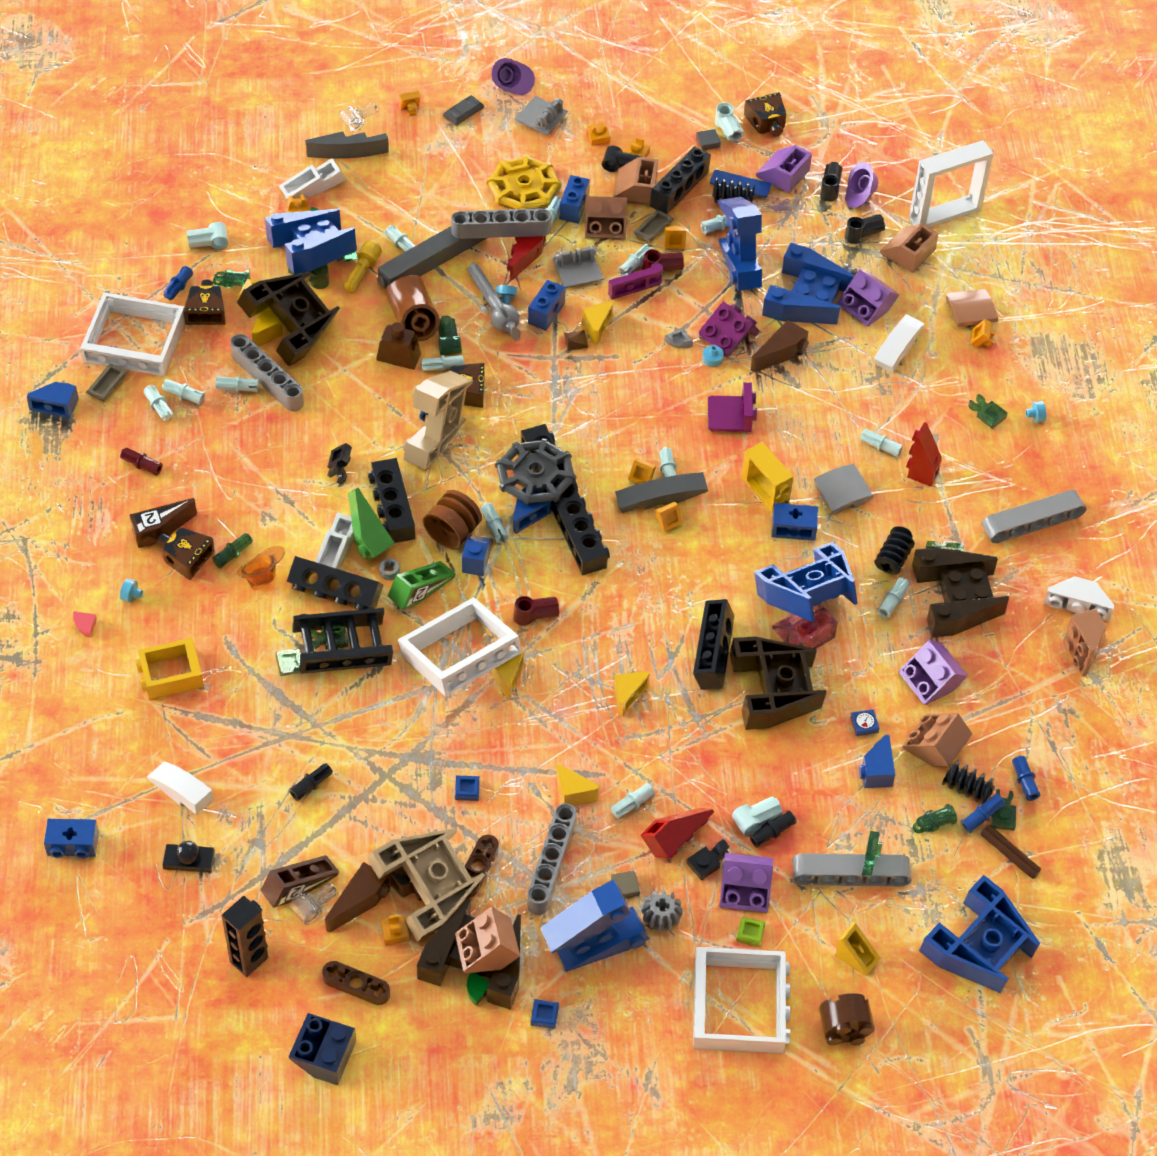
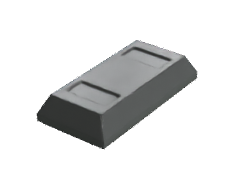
[443,95,484,126]

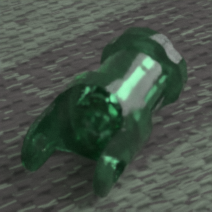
[213,269,251,288]
[913,804,957,833]

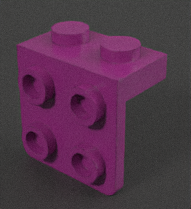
[699,301,760,356]
[708,382,757,432]

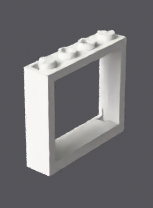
[909,140,994,227]
[80,292,185,376]
[398,597,522,697]
[693,947,790,1053]

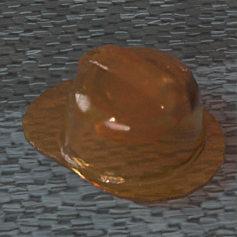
[237,546,285,590]

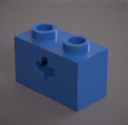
[559,175,590,224]
[528,280,566,331]
[771,503,818,541]
[44,818,99,858]

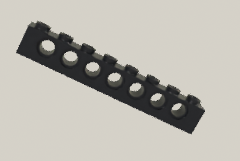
[521,424,610,575]

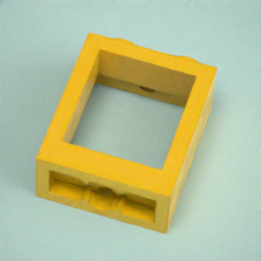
[741,442,794,512]
[135,638,204,700]

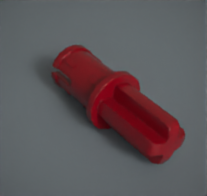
[120,447,163,476]

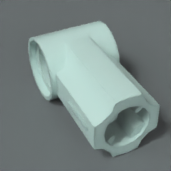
[714,102,744,143]
[187,222,229,249]
[731,796,783,836]

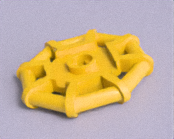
[486,155,562,209]

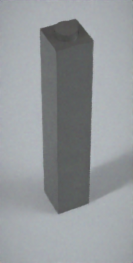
[377,226,487,289]

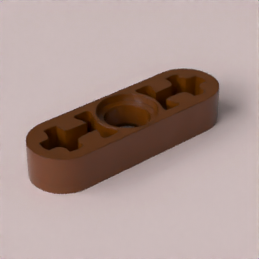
[464,834,499,898]
[322,961,390,1005]

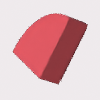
[73,611,97,637]

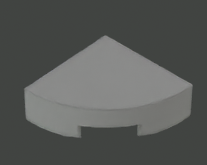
[664,328,693,348]

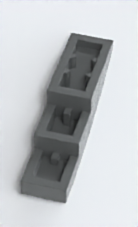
[305,131,389,159]
[615,472,709,513]

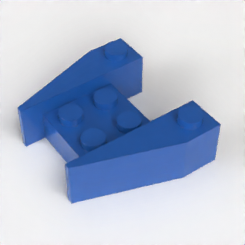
[718,197,762,291]
[264,209,357,274]
[762,242,854,324]
[754,542,858,622]
[919,875,1040,993]
[540,879,650,972]

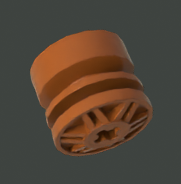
[423,490,482,549]

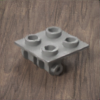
[514,96,568,135]
[553,246,604,288]

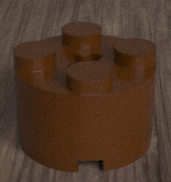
[819,993,875,1045]

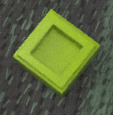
[736,917,766,947]

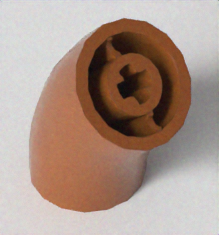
[385,275,440,342]

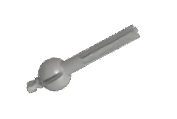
[467,263,521,342]

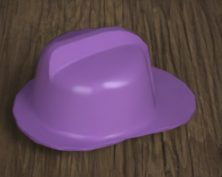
[491,58,535,95]
[845,162,879,208]

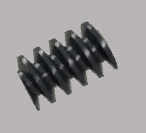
[712,177,756,203]
[874,526,915,575]
[942,760,995,804]

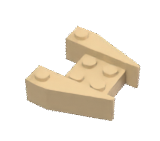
[403,371,473,470]
[367,828,485,942]

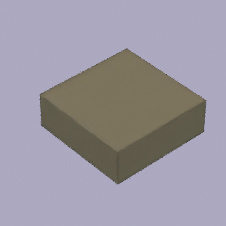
[611,870,640,898]

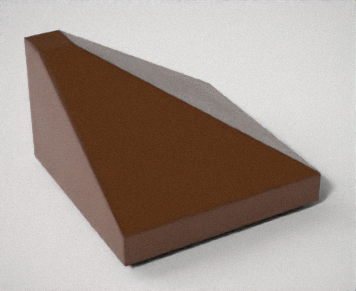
[564,330,588,350]

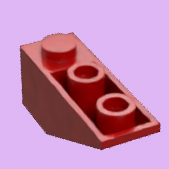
[507,236,546,280]
[906,422,942,487]
[640,808,714,859]

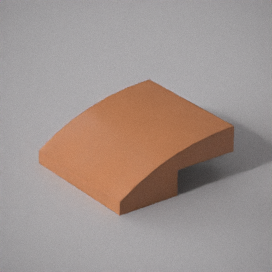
[946,289,998,327]

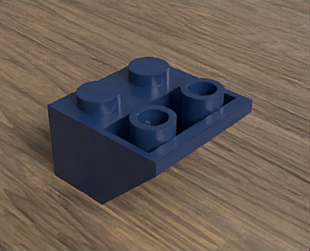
[289,1013,356,1085]

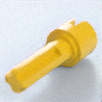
[344,240,382,293]

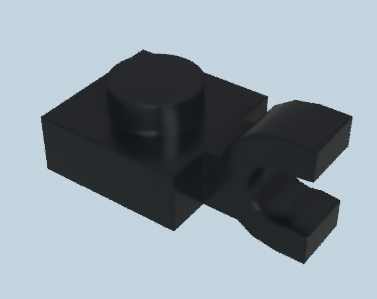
[327,443,352,484]
[687,839,730,881]

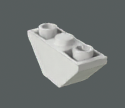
[1043,576,1114,622]

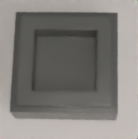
[696,129,721,150]

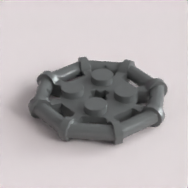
[495,438,577,505]

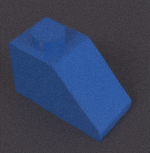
[26,382,79,418]
[513,488,551,534]
[462,535,493,576]
[859,735,895,788]

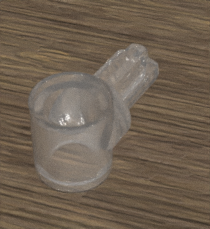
[339,103,378,132]
[289,883,338,925]

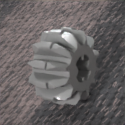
[641,889,683,932]

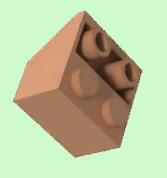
[613,157,659,204]
[585,196,627,239]
[879,224,939,273]
[1063,608,1106,677]
[902,713,972,766]
[455,906,520,973]

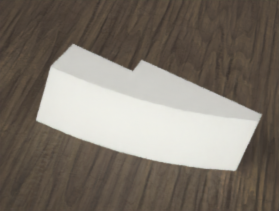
[279,158,346,199]
[874,315,925,373]
[315,513,354,569]
[147,761,214,815]

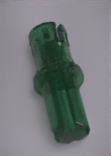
[212,533,253,568]

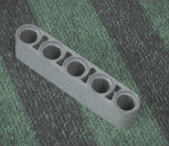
[451,209,552,239]
[230,334,304,411]
[981,490,1087,543]
[527,803,576,915]
[792,853,912,886]

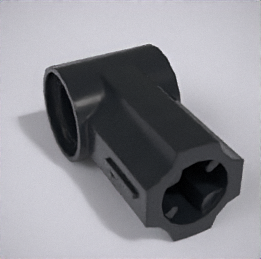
[602,145,643,172]
[820,161,843,201]
[844,214,886,244]

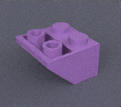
[756,145,812,193]
[837,269,900,326]
[898,640,968,705]
[719,853,773,913]

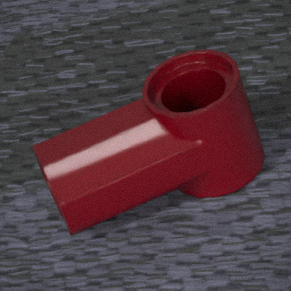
[642,249,684,271]
[513,596,559,626]

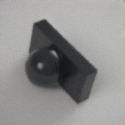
[163,841,215,873]

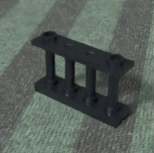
[292,608,393,674]

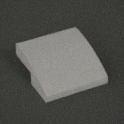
[813,463,874,515]

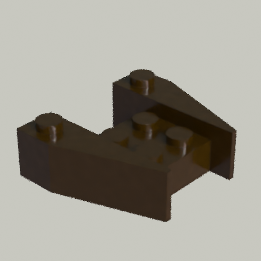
[237,272,340,366]
[912,547,1009,638]
[729,636,826,730]
[417,898,521,1010]

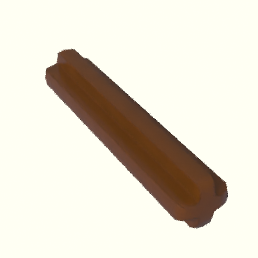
[981,825,1041,879]

